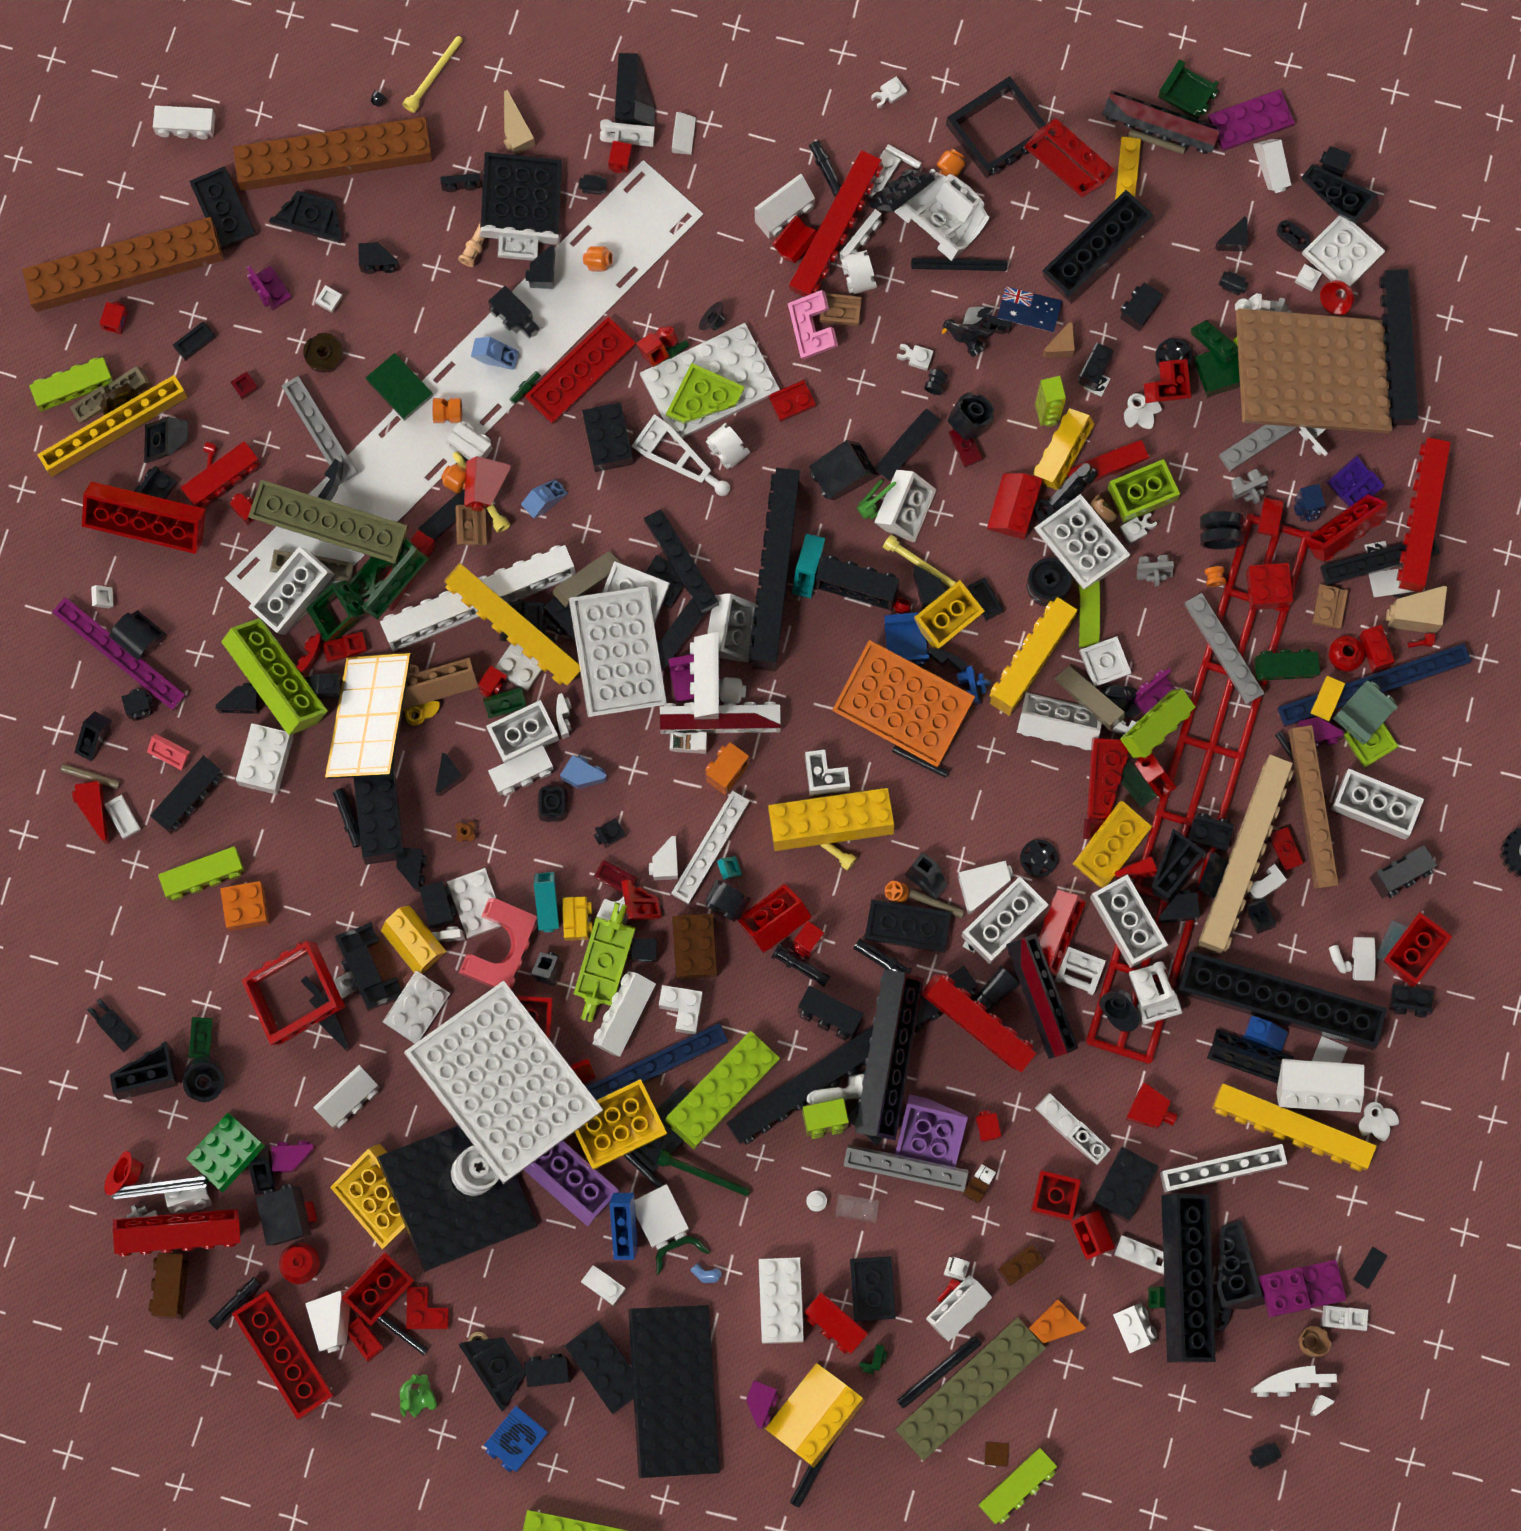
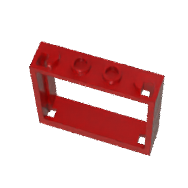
[1024,118,1115,197]
[241,940,345,1046]

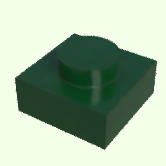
[1148,1287,1165,1309]

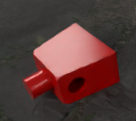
[1135,753,1177,799]
[1125,1082,1178,1129]

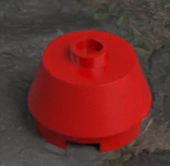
[279,1243,320,1284]

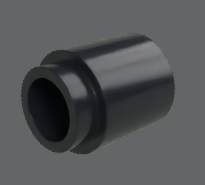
[579,174,607,195]
[1218,271,1249,296]
[1249,1442,1282,1470]

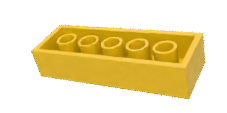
[989,597,1077,716]
[768,788,894,851]

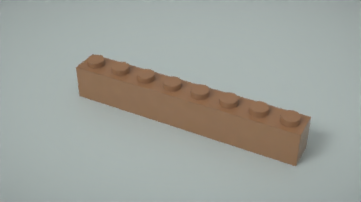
[1288,725,1338,889]

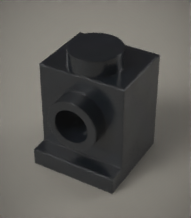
[531,952,563,986]

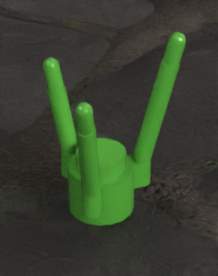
[856,479,896,520]

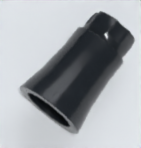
[974,966,1020,1012]

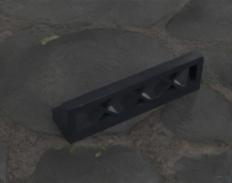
[1207,1029,1294,1084]

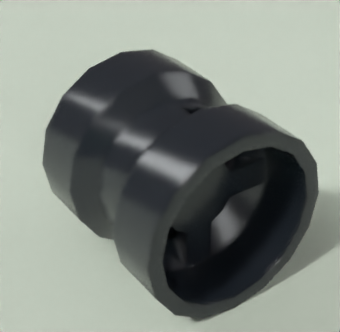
[924,369,948,395]

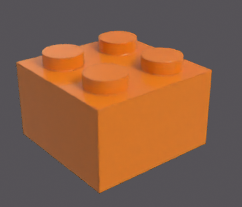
[705,742,749,796]
[220,881,269,931]

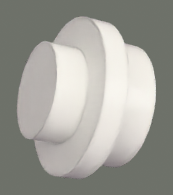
[806,1191,827,1212]

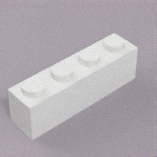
[592,971,656,1057]

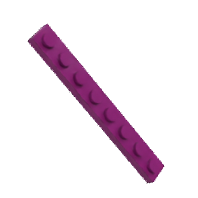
[52,597,186,711]

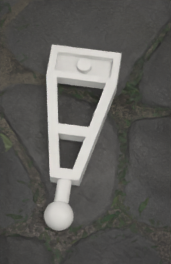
[632,414,730,496]

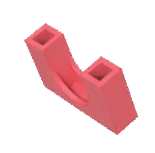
[459,898,537,989]

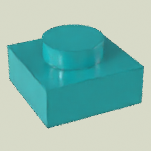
[717,856,742,880]

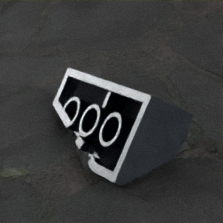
[615,53,655,127]
[1301,164,1379,224]
[1217,1220,1265,1309]

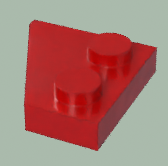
[621,880,662,920]

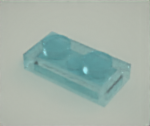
[1375,920,1408,962]

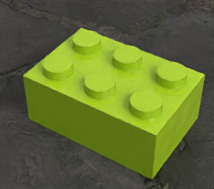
[1108,459,1180,523]
[802,1099,849,1139]

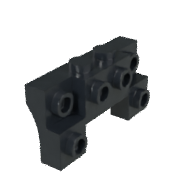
[334,922,402,1012]

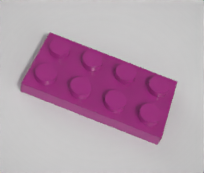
[1208,89,1295,152]

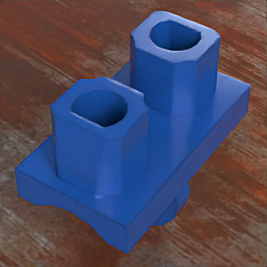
[957,666,991,705]

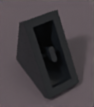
[1215,216,1248,252]
[435,753,464,796]

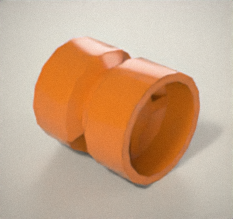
[432,398,462,423]

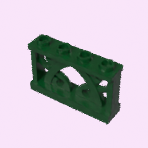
[348,537,429,620]

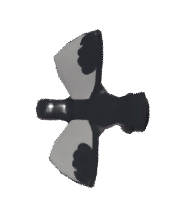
[942,307,996,357]

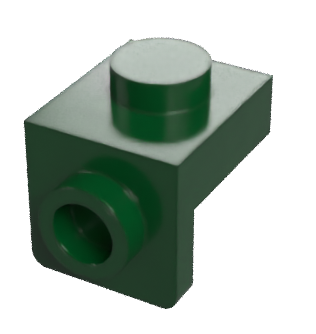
[859,1344,887,1374]

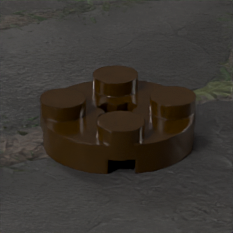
[303,333,343,373]
[100,383,138,415]

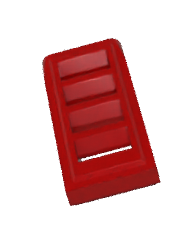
[1114,857,1158,880]

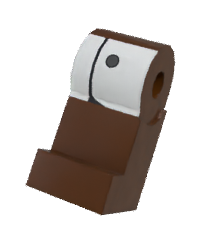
[963,1163,997,1204]

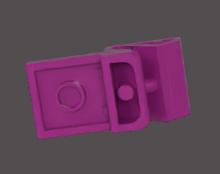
[1259,1260,1346,1318]

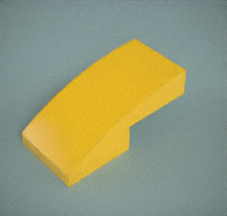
[1310,675,1345,721]

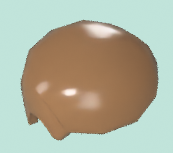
[1090,494,1117,524]
[1298,1326,1332,1357]

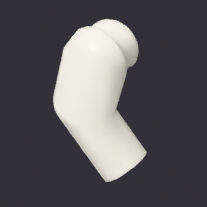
[1329,945,1352,974]

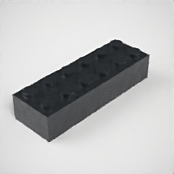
[1042,190,1155,304]
[354,763,405,865]

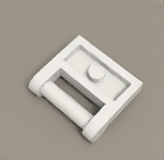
[1055,947,1106,995]
[1129,961,1177,1010]

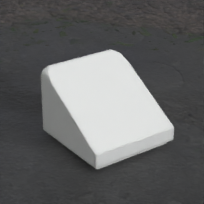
[1310,1395,1335,1416]

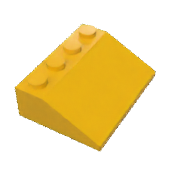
[575,1079,667,1170]
[330,1143,406,1249]
[765,1363,865,1468]

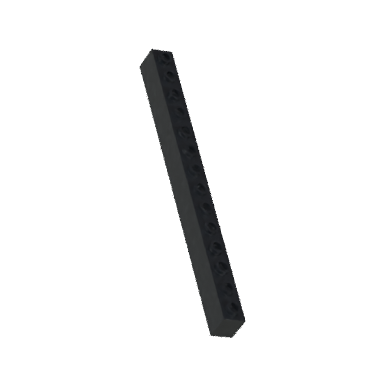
[726,966,978,1145]

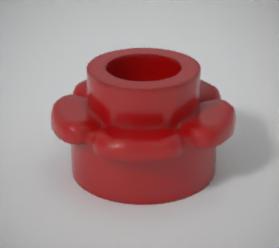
[893,598,912,614]

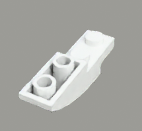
[1035,1093,1111,1165]
[1251,1366,1337,1397]

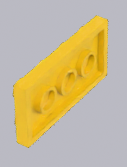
[1073,801,1152,889]

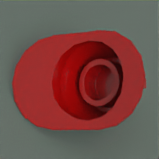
[104,1151,144,1195]

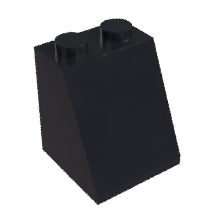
[809,440,879,500]

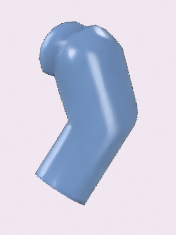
[690,1263,722,1283]

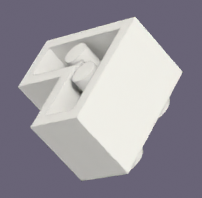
[805,750,850,796]
[659,985,703,1035]

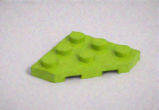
[666,363,745,424]

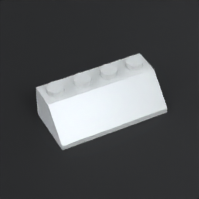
[1017,692,1102,750]
[1276,1059,1364,1113]

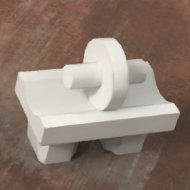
[1235,293,1270,311]

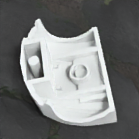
[894,169,989,261]

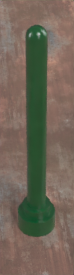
[656,1149,750,1196]

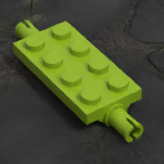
[573,902,636,1022]

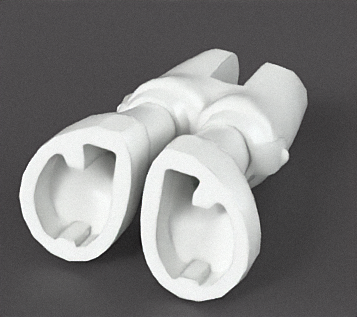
[807,1074,865,1105]

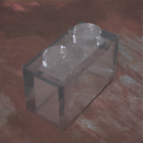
[835,1194,879,1223]

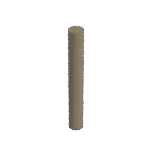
[1128,129,1186,154]
[61,764,120,789]
[909,888,964,918]

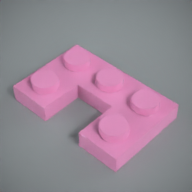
[788,290,838,359]

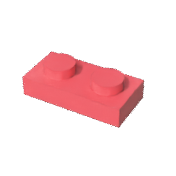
[147,733,190,771]

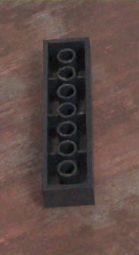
[855,970,924,1141]
[1161,1193,1216,1363]

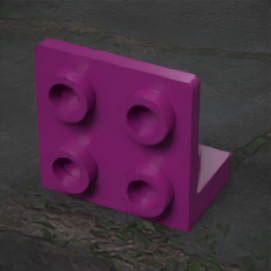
[246,266,292,311]
[668,654,694,702]
[1134,668,1176,715]

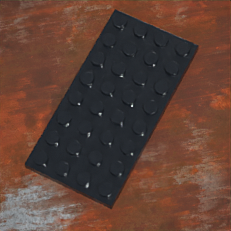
[628,1305,720,1478]

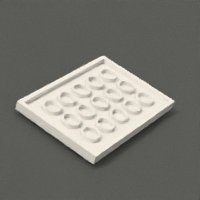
[640,323,780,442]
[569,586,667,717]

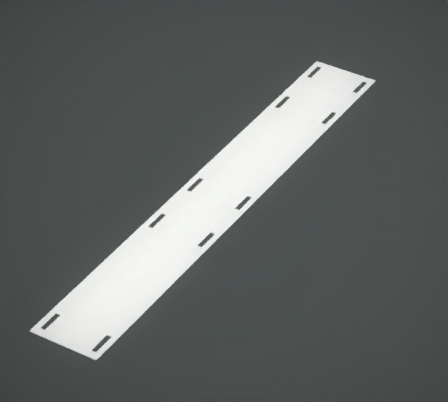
[225,160,703,635]

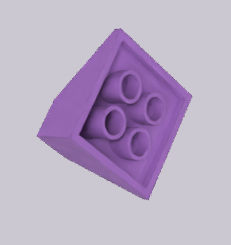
[895,1094,968,1167]

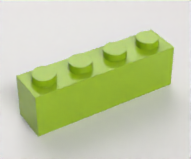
[29,357,113,412]
[1035,376,1066,427]
[1120,688,1195,758]
[158,846,245,901]
[978,1448,1057,1524]

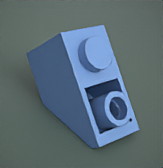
[471,337,519,370]
[521,479,568,518]
[560,755,608,789]

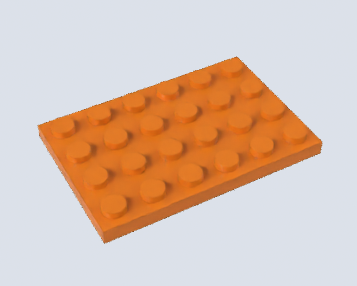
[832,640,976,767]

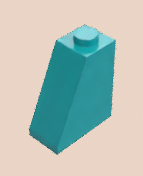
[792,534,825,599]
[534,872,559,932]

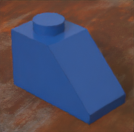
[1243,1016,1288,1051]

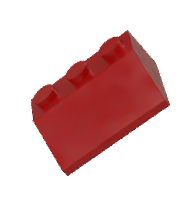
[987,473,1042,540]
[737,883,812,953]
[1384,912,1453,987]
[341,1252,414,1326]
[804,1292,868,1355]

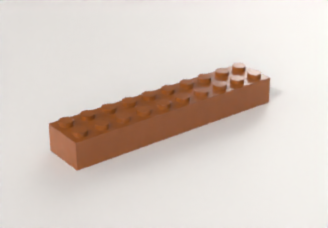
[233,117,432,191]
[22,217,224,312]

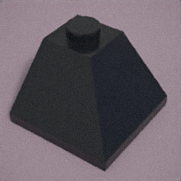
[144,416,188,463]

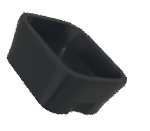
[538,787,568,822]

